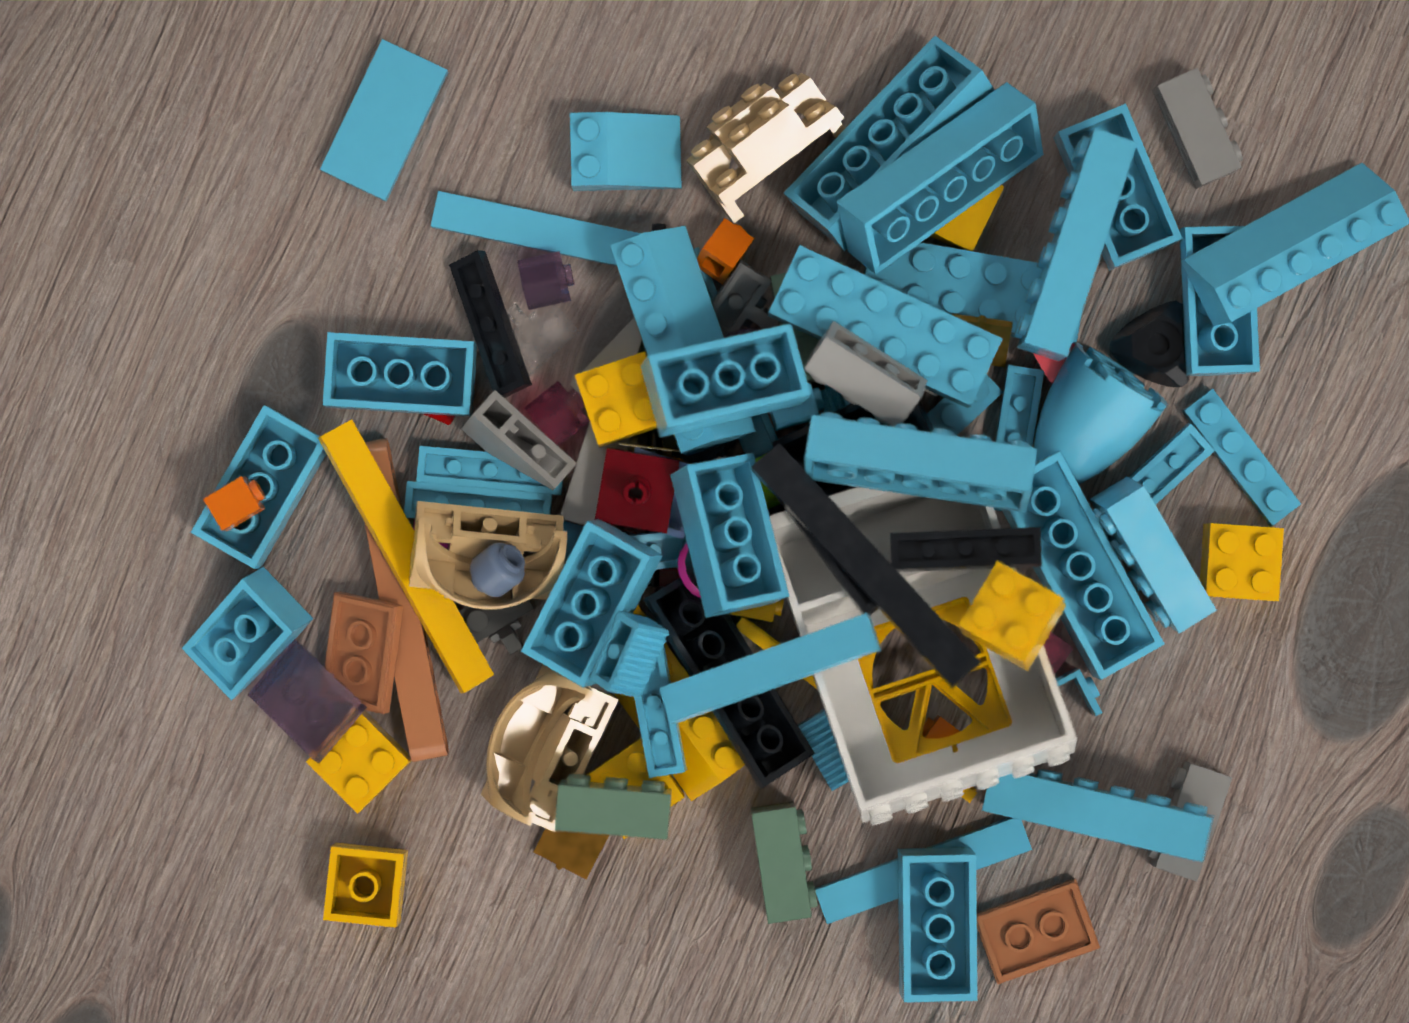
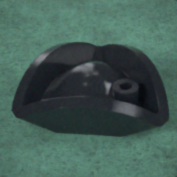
[1110,301,1189,387]

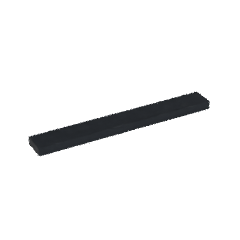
[751,443,981,689]

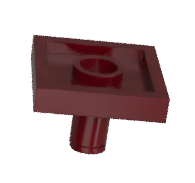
[594,447,680,533]

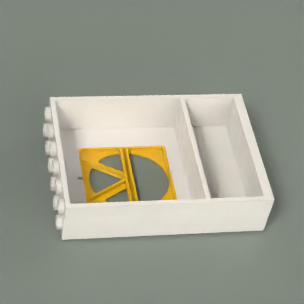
[769,487,1077,825]

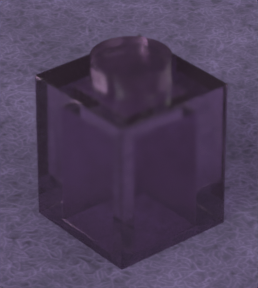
[517,251,575,310]

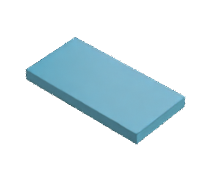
[320,39,448,202]

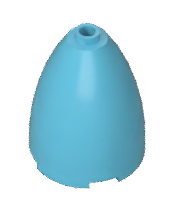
[1033,342,1168,485]

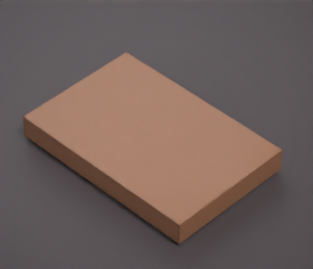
[320,591,404,714]
[977,878,1100,985]

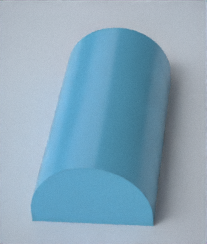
[1179,226,1260,376]

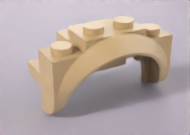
[686,73,845,223]
[409,501,567,609]
[481,664,618,832]

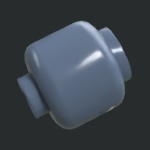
[470,542,525,597]

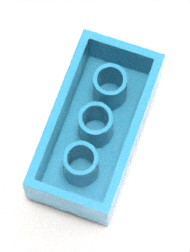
[1053,104,1183,271]
[641,324,811,437]
[323,332,477,417]
[190,405,327,569]
[670,453,790,618]
[1090,476,1217,634]
[521,519,663,688]
[898,847,978,1003]

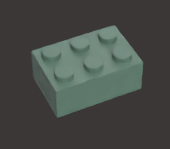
[554,774,672,840]
[751,801,818,924]

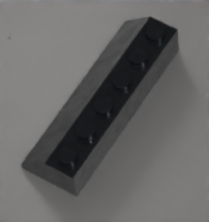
[643,577,815,789]

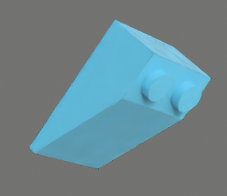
[570,112,682,191]
[182,567,313,700]

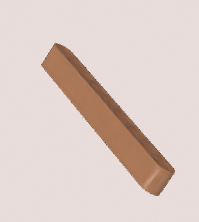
[364,438,449,762]

